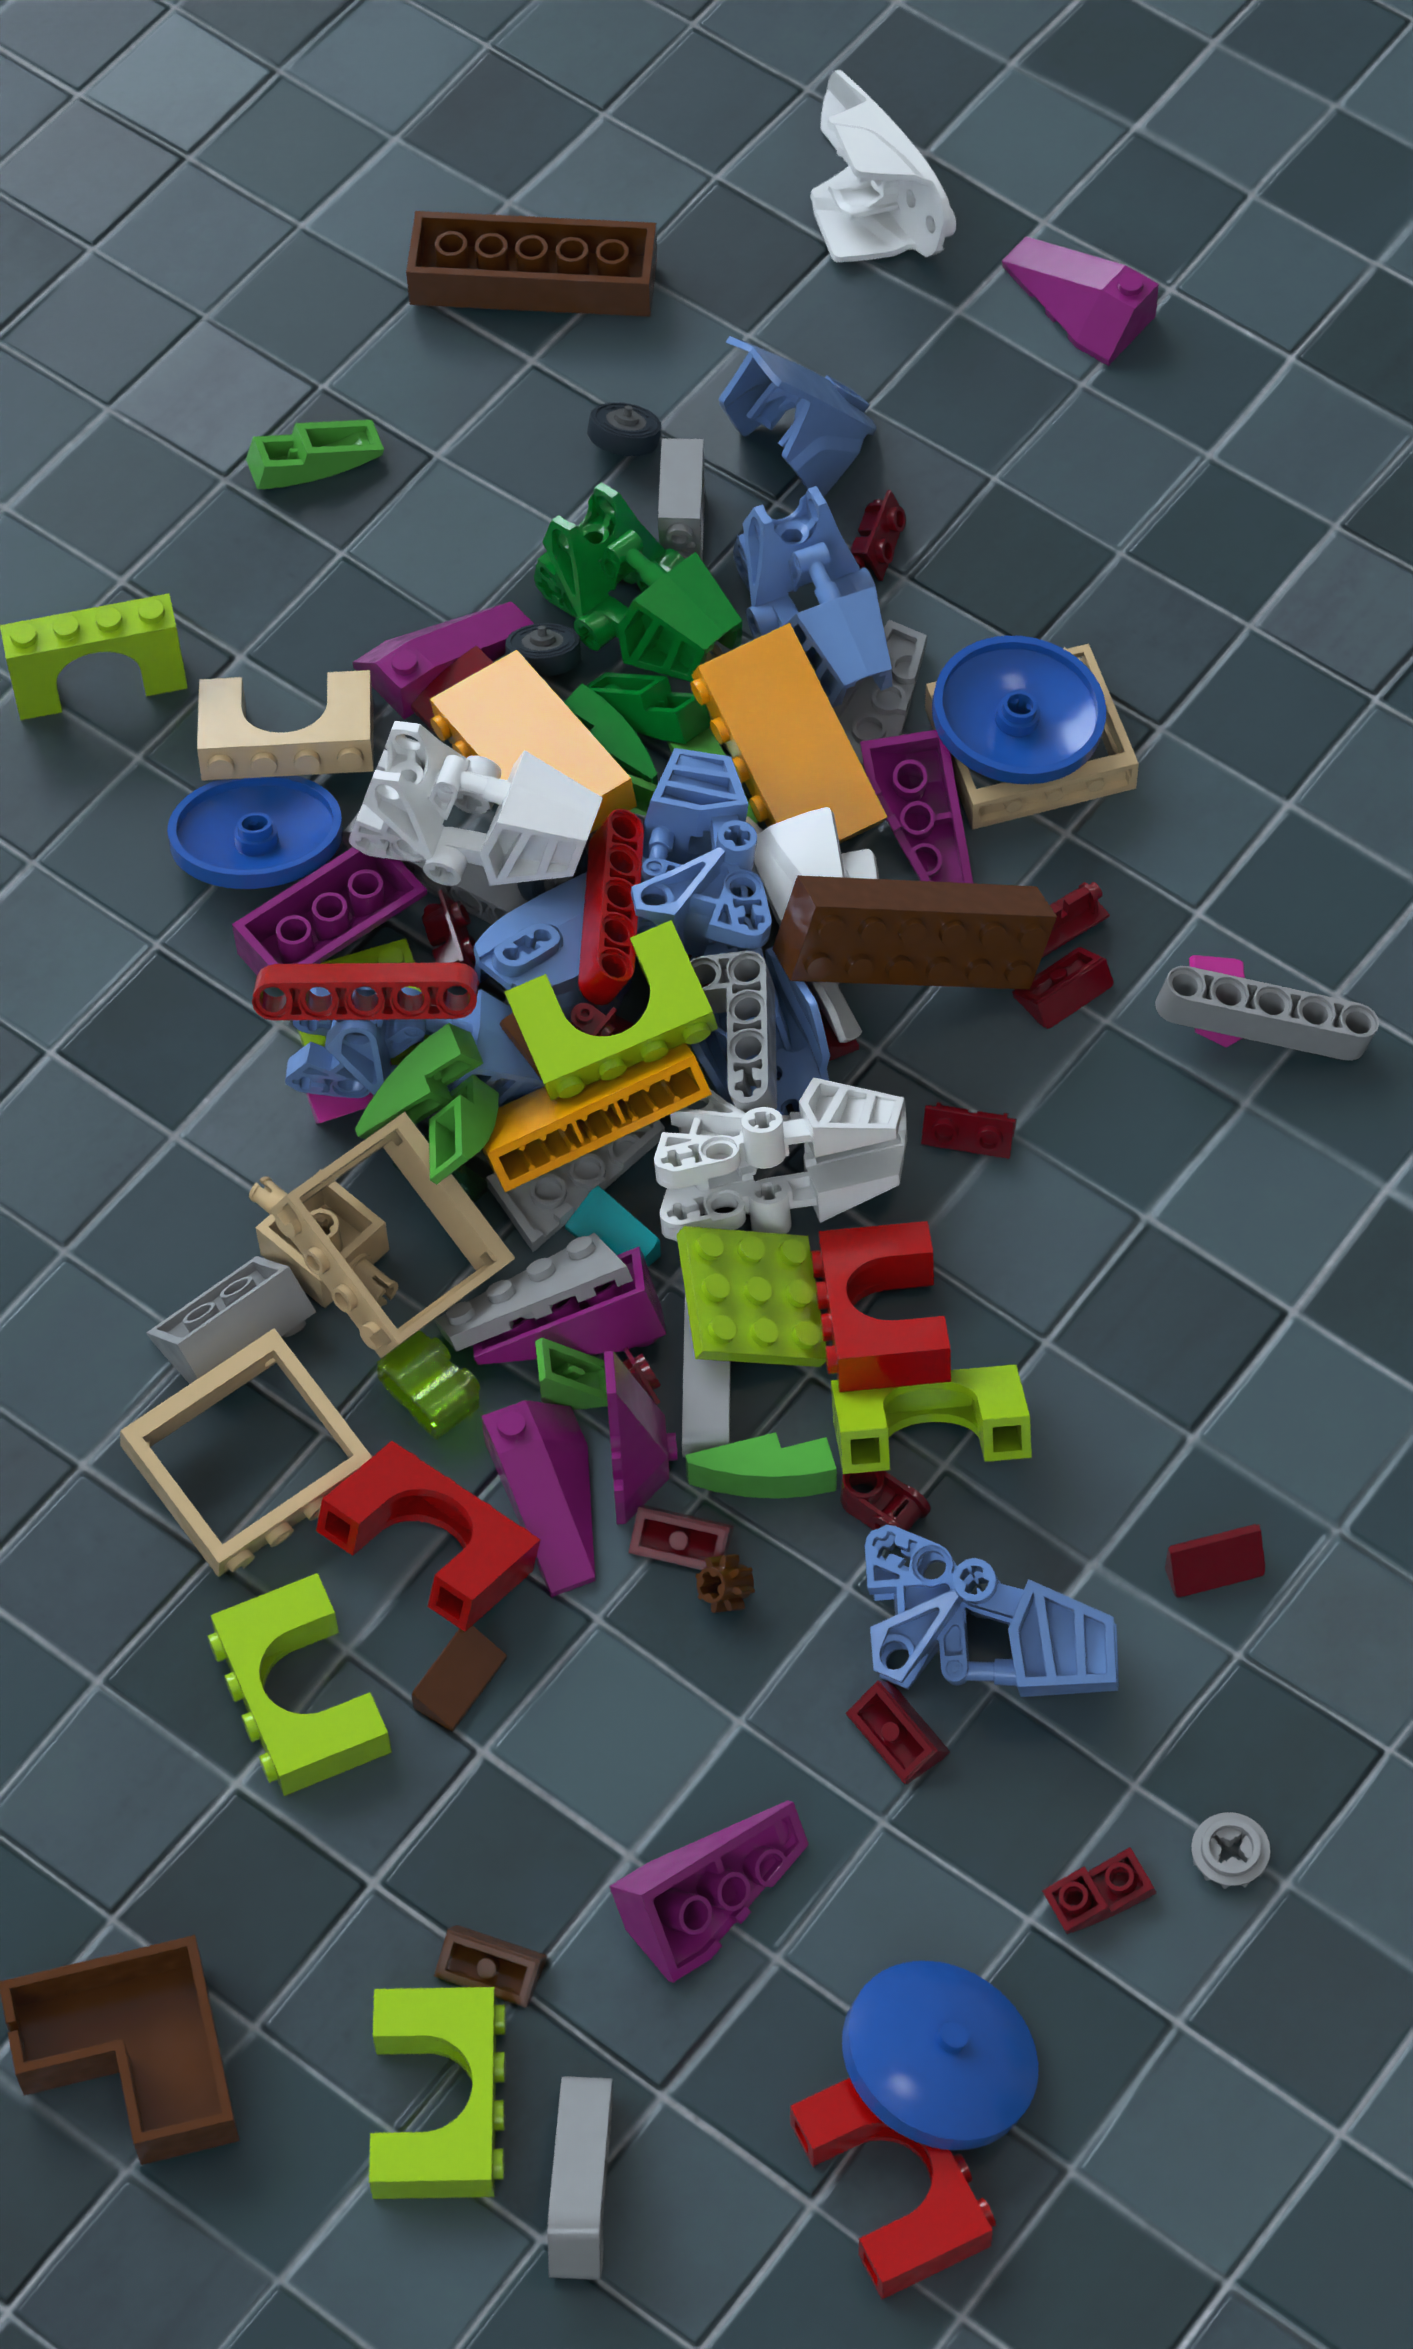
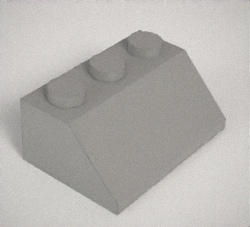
[146,1256,316,1384]

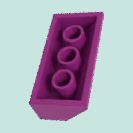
[232,847,427,975]

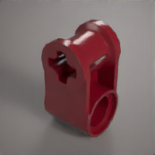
[840,1471,931,1547]

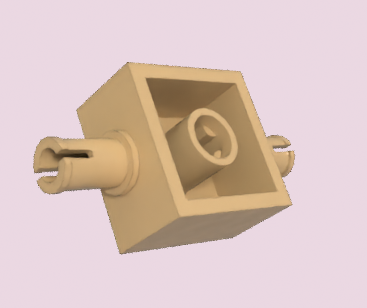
[249,1169,398,1308]

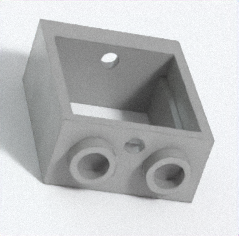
[658,438,705,560]

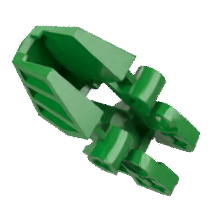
[534,482,743,682]

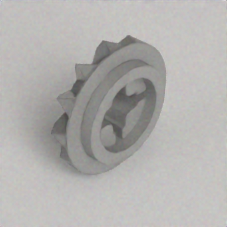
[1191,1812,1270,1889]

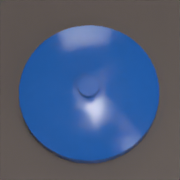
[932,636,1106,784]
[168,776,343,889]
[842,1961,1038,2150]

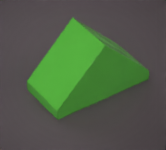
[535,1337,608,1410]

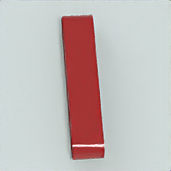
[578,809,644,1005]
[252,962,479,1021]

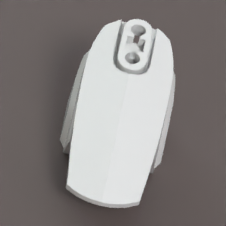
[810,70,956,262]
[746,807,879,1043]

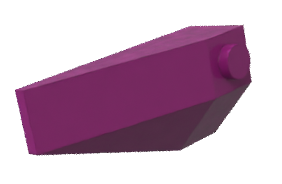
[1002,237,1159,366]
[352,601,534,720]
[860,730,973,883]
[473,1246,666,1365]
[604,1351,678,1524]
[481,1400,596,1597]
[609,1800,809,1983]

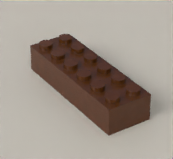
[406,211,657,317]
[772,875,1057,990]

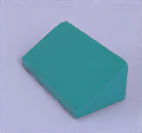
[565,1185,661,1267]

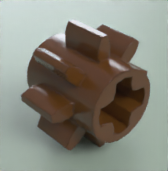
[695,1554,755,1613]

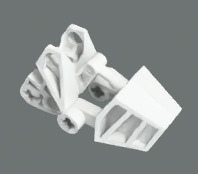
[349,721,603,886]
[654,1077,907,1241]

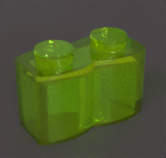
[377,1330,481,1440]

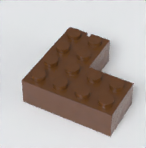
[0,1935,240,2165]

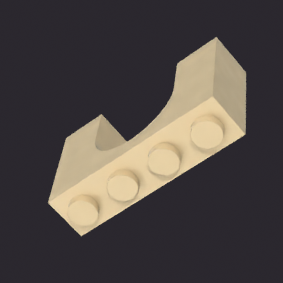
[197,670,374,781]

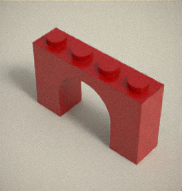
[811,1221,951,1392]
[316,1441,541,1632]
[790,2078,996,2299]

